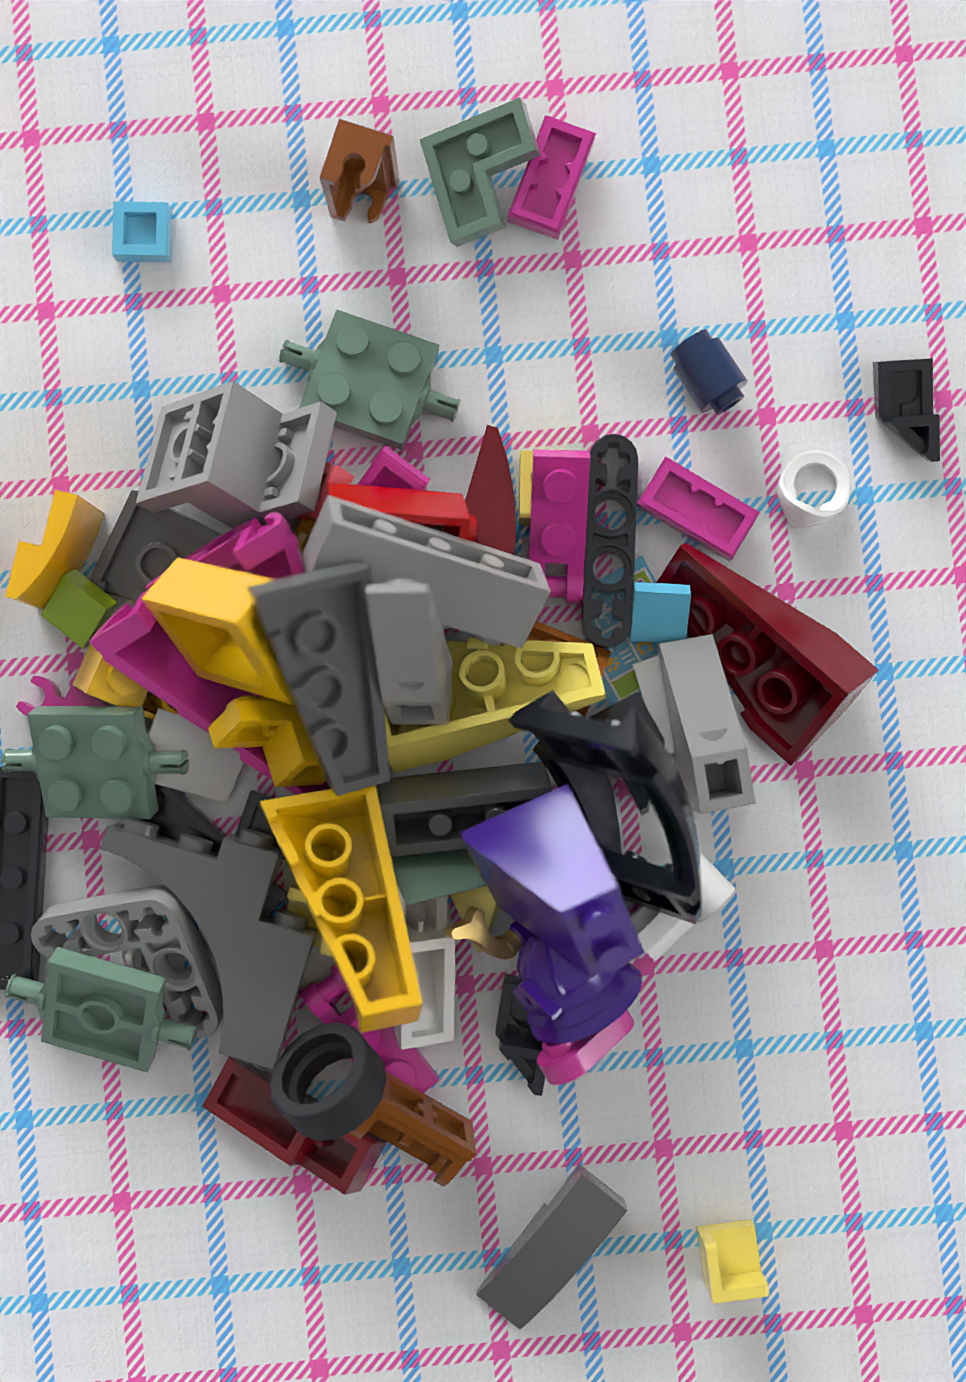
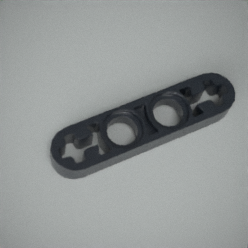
[581,434,638,649]

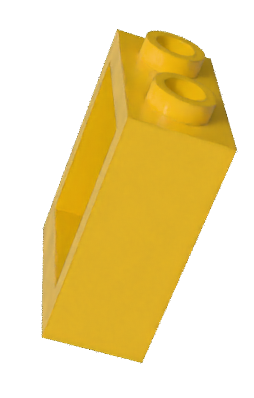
[141,558,293,704]

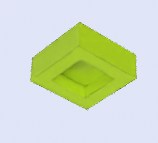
[41,569,118,649]

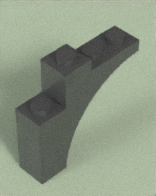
[100,817,318,1069]

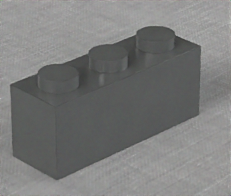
[379,761,552,857]

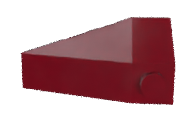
[656,543,879,766]

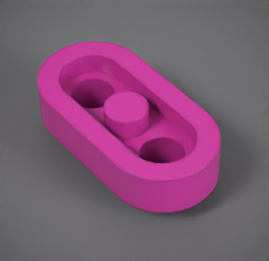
[537,1010,634,1085]

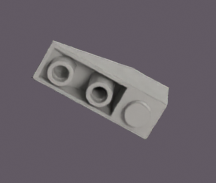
[366,579,453,725]
[657,634,756,814]

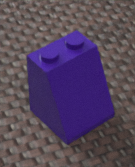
[461,784,644,978]

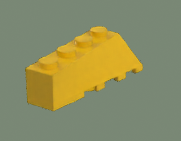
[260,785,423,1033]

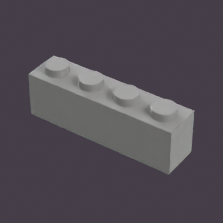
[302,495,551,648]

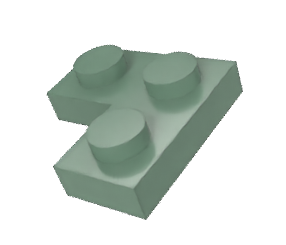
[419,97,541,247]

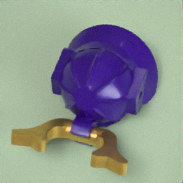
[444,906,642,1044]

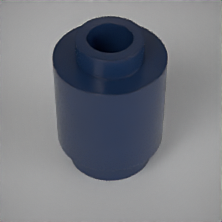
[670,329,748,415]

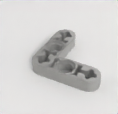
[31,885,223,1038]

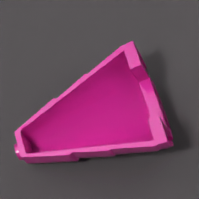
[90,512,330,795]

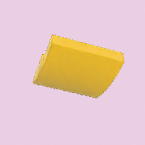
[5,490,104,610]

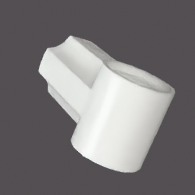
[630,852,735,961]

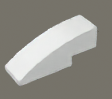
[394,886,455,1050]

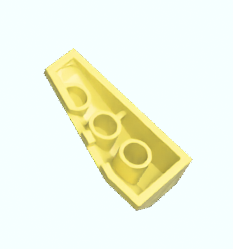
[383,637,606,773]

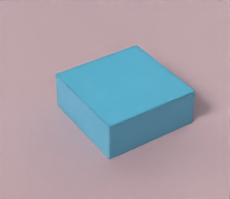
[112,201,172,262]
[629,582,691,643]

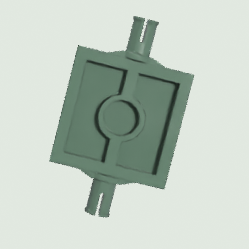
[279,309,461,450]
[1,706,189,819]
[5,947,198,1072]

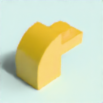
[208,695,326,787]

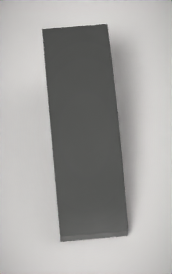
[476,1164,628,1330]

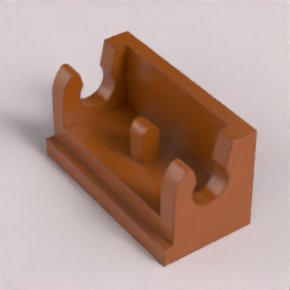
[319,119,400,223]
[349,1071,476,1187]

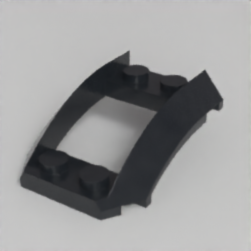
[508,690,703,924]

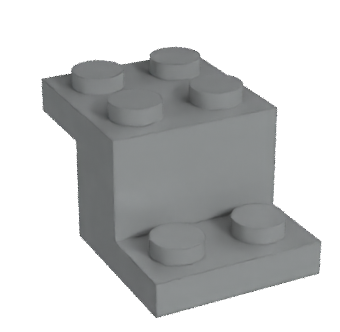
[136,381,337,528]

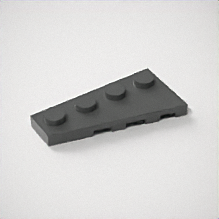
[89,490,221,601]
[246,560,391,796]

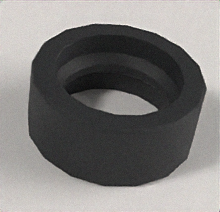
[270,1022,387,1141]

